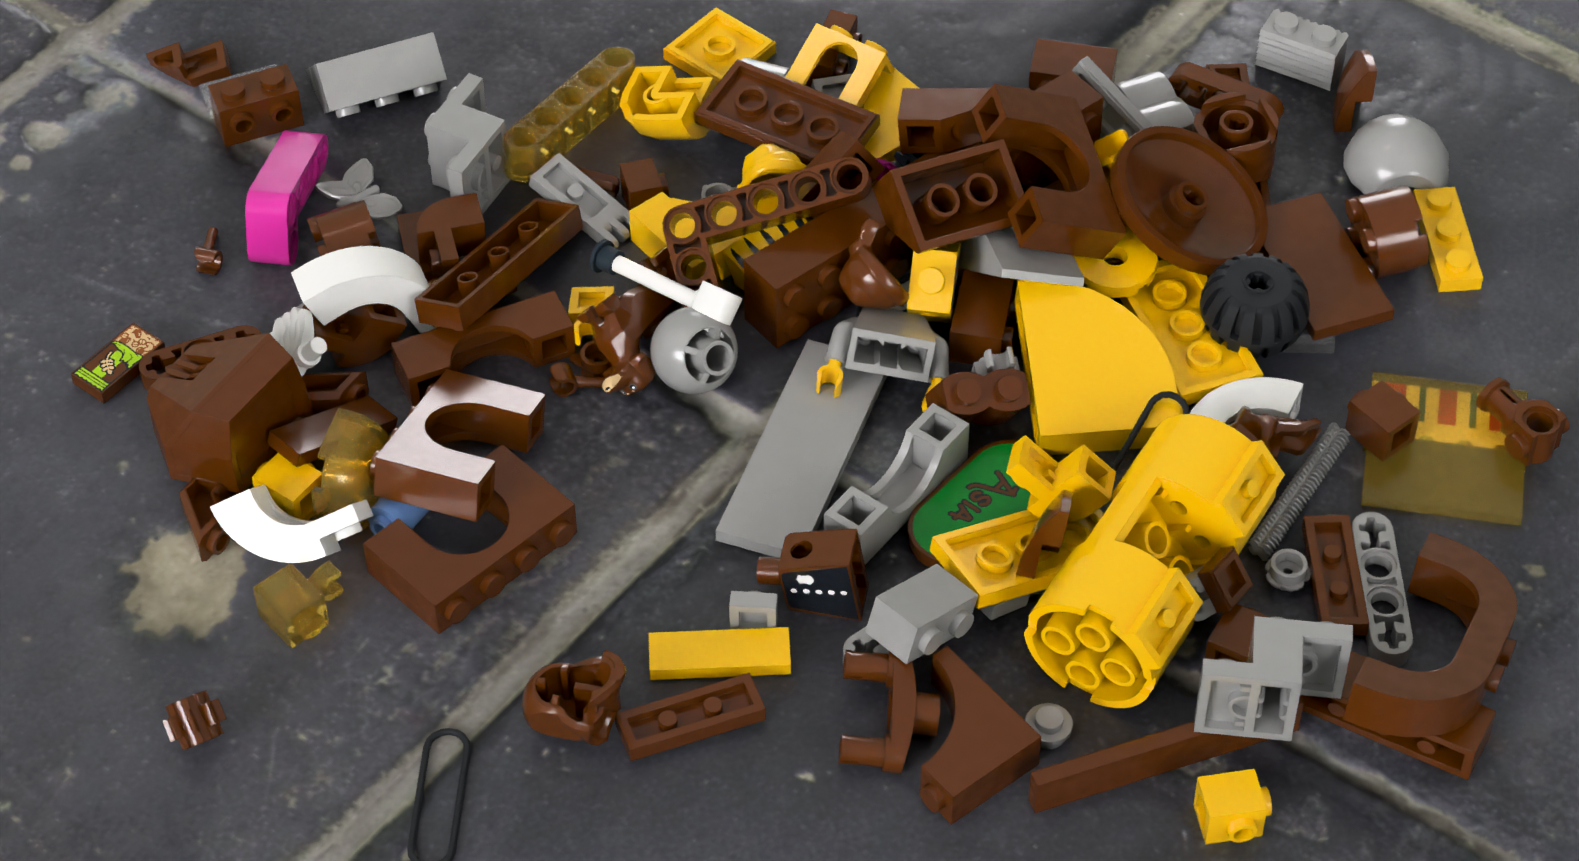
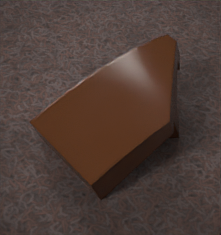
[146,40,233,87]

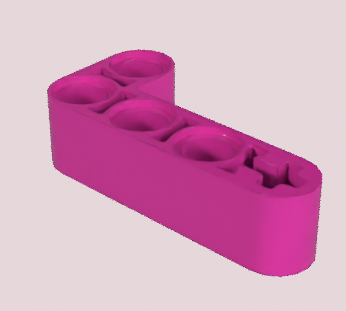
[245,130,328,266]

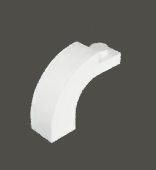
[291,246,437,333]

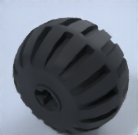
[1200,253,1310,359]

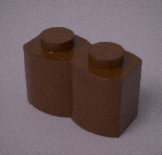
[925,369,1031,426]

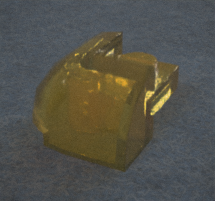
[311,408,390,529]

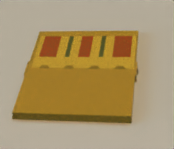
[1361,371,1528,526]

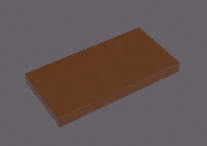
[694,59,880,166]
[1259,192,1394,341]

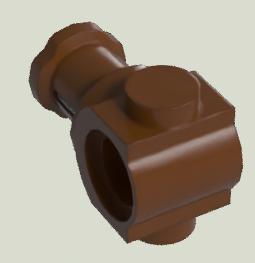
[1476,377,1570,467]

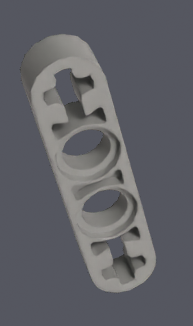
[1352,512,1413,667]

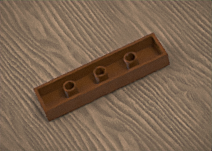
[414,198,583,331]

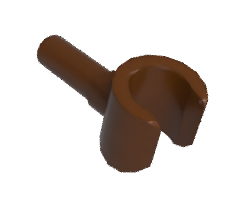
[194,227,223,275]
[549,362,605,397]

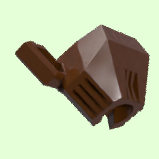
[147,333,369,562]

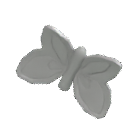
[315,158,403,220]

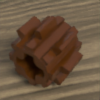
[162,690,227,750]

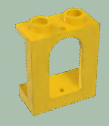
[785,23,895,108]

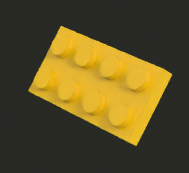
[1120,260,1263,405]
[930,509,1104,609]

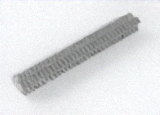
[1248,423,1351,561]

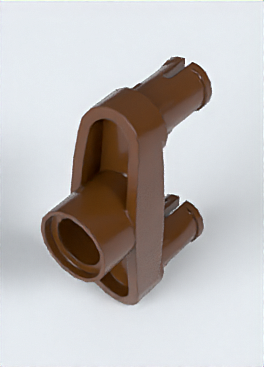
[838,650,940,774]

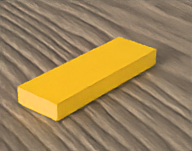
[649,627,791,680]

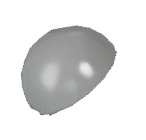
[1343,113,1449,194]

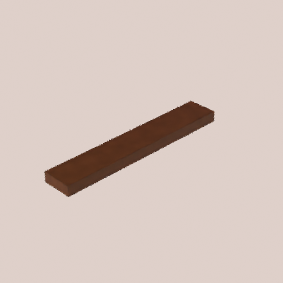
[1028,697,1304,813]

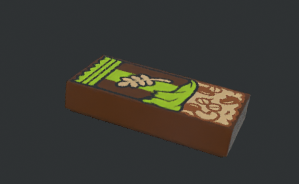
[71,322,165,403]

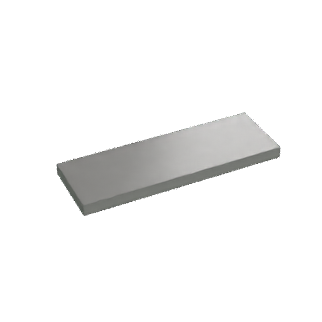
[715,339,887,557]

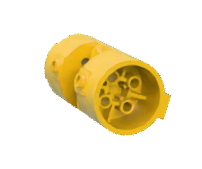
[1024,414,1285,708]

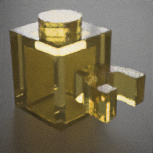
[253,560,344,649]

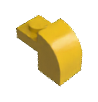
[1006,435,1116,522]

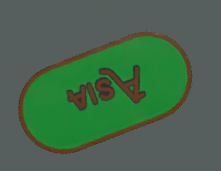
[908,440,1030,568]

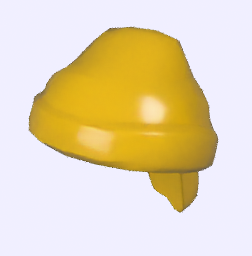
[737,144,806,200]

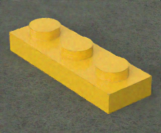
[1413,187,1483,292]

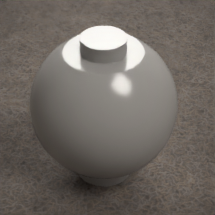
[650,307,738,394]

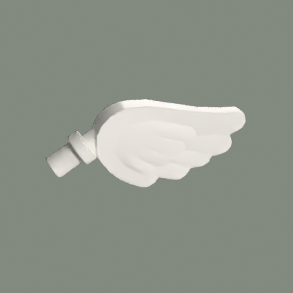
[270,307,327,376]

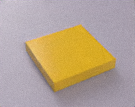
[663,7,776,84]

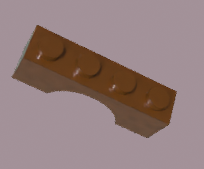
[391,290,576,406]

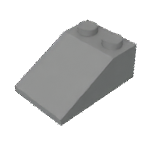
[959,227,1085,287]

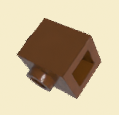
[1345,380,1421,462]

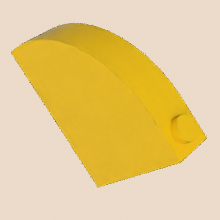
[1014,280,1183,455]

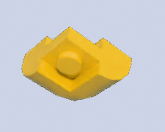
[619,66,717,140]

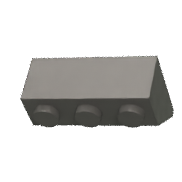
[306,32,447,118]

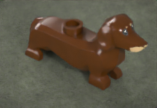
[576,247,678,396]

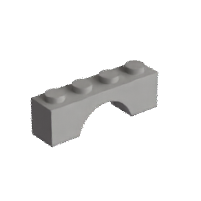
[824,403,969,565]

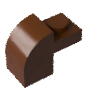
[416,193,486,277]
[302,303,407,367]

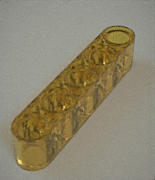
[504,47,635,182]

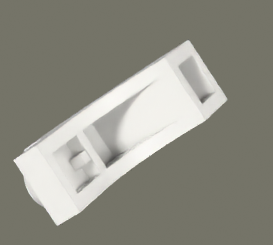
[1190,377,1303,426]
[210,484,374,563]

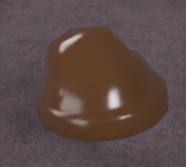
[838,218,909,310]

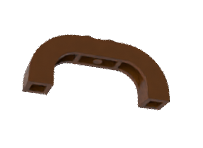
[1343,532,1518,737]

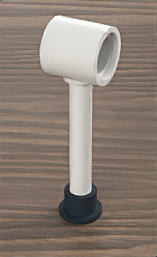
[589,239,743,338]

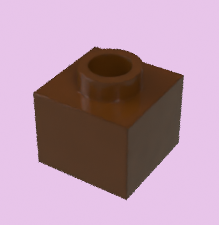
[619,157,669,210]

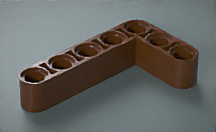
[662,157,872,307]

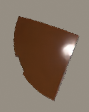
[1333,50,1377,132]
[1016,490,1073,579]

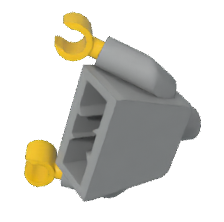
[816,307,949,412]

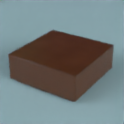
[1197,546,1253,613]

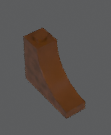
[919,646,1042,825]

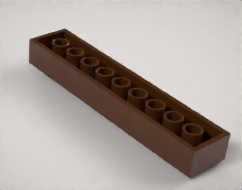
[743,70,1104,348]

